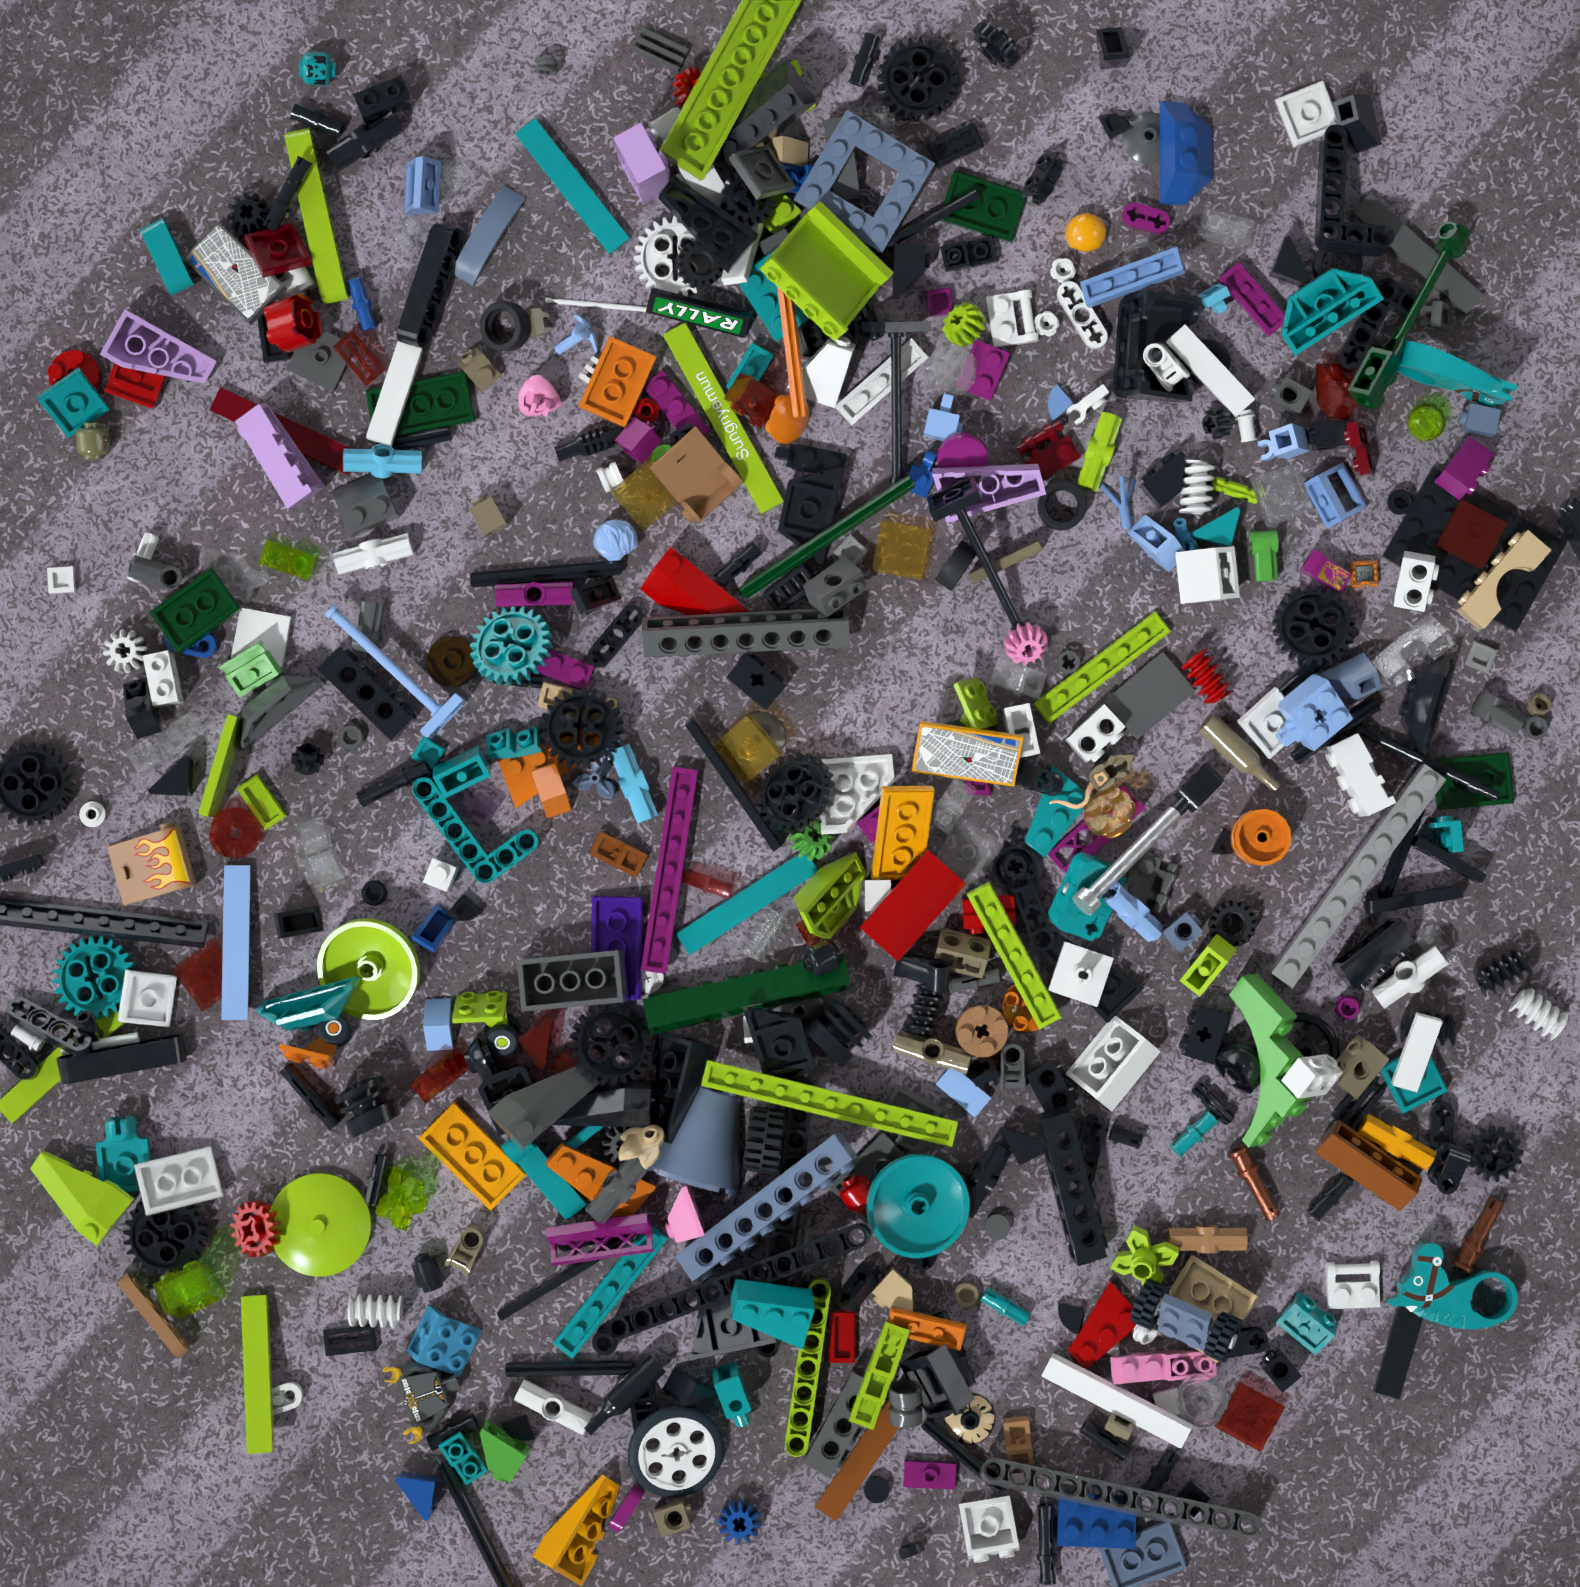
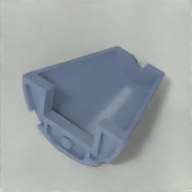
[648,1086,741,1195]

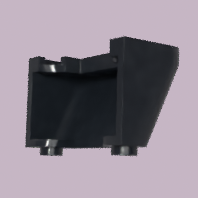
[1113,290,1200,403]

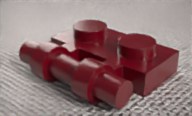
[1015,420,1081,481]

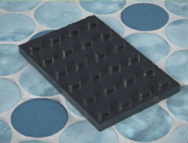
[1381,467,1567,633]

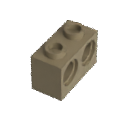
[934,928,991,979]

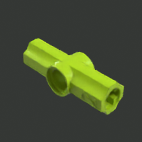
[1076,412,1122,492]

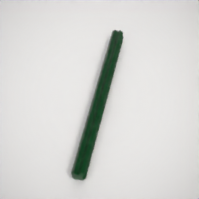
[740,476,915,598]

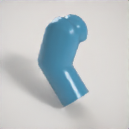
[1173,518,1198,551]

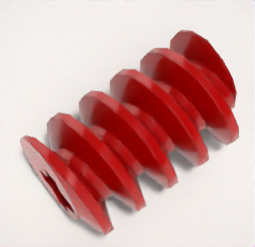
[1181,648,1234,705]

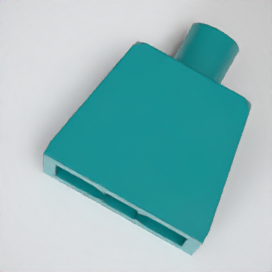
[712,1360,752,1427]

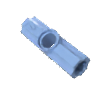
[1102,882,1164,942]

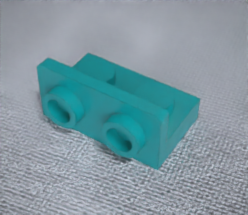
[1427,816,1464,852]
[1276,1292,1338,1355]

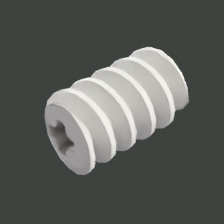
[1179,460,1215,515]
[1508,988,1568,1041]
[348,1294,403,1328]

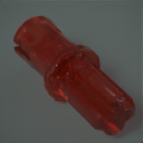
[682,869,734,900]

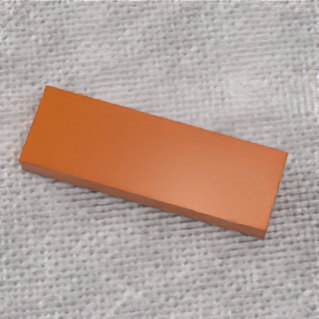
[887,1306,966,1351]

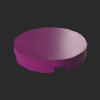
[937,432,988,468]

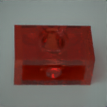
[724,373,778,429]

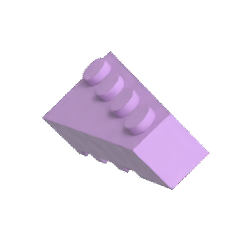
[235,402,326,509]
[932,464,1046,523]

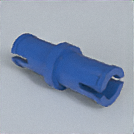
[346,277,377,332]

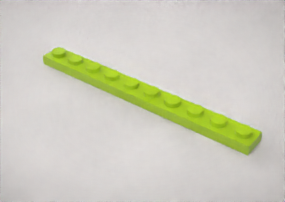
[701,1060,958,1147]

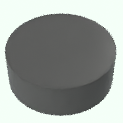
[338,724,365,750]
[984,1213,1010,1240]

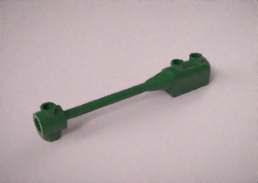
[1348,222,1471,409]

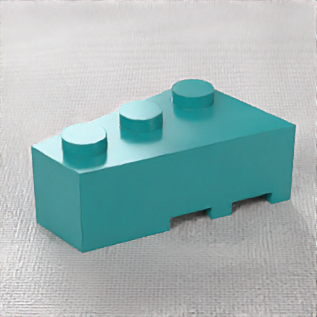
[730,1279,815,1349]

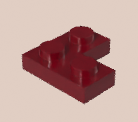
[1344,421,1374,477]

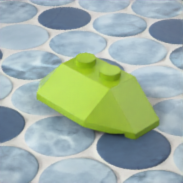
[793,852,866,940]

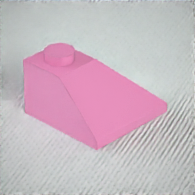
[665,1183,706,1243]

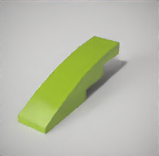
[848,1322,910,1430]

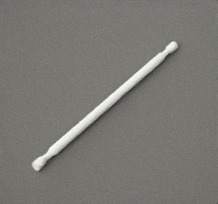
[545,298,647,312]

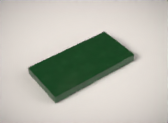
[365,371,476,436]

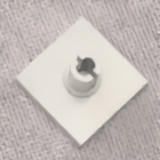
[1048,941,1114,1007]

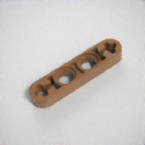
[117,1272,190,1358]

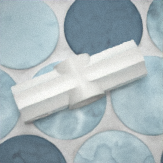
[333,533,414,575]
[1372,946,1449,1009]
[514,1379,593,1435]

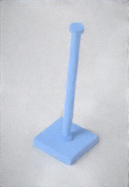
[325,604,467,739]

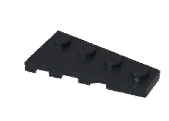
[658,176,758,273]

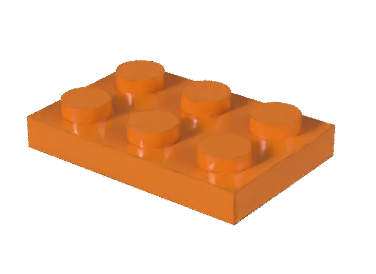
[578,336,657,428]

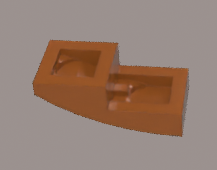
[588,830,648,878]

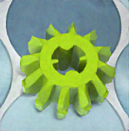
[942,302,986,348]

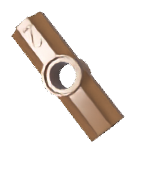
[1168,1225,1248,1253]

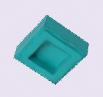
[410,736,446,771]

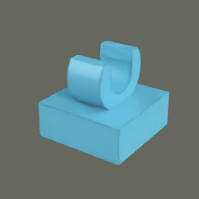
[1196,283,1230,314]

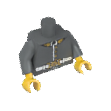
[382,1361,461,1444]

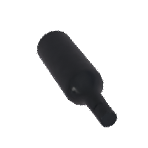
[584,1353,666,1435]

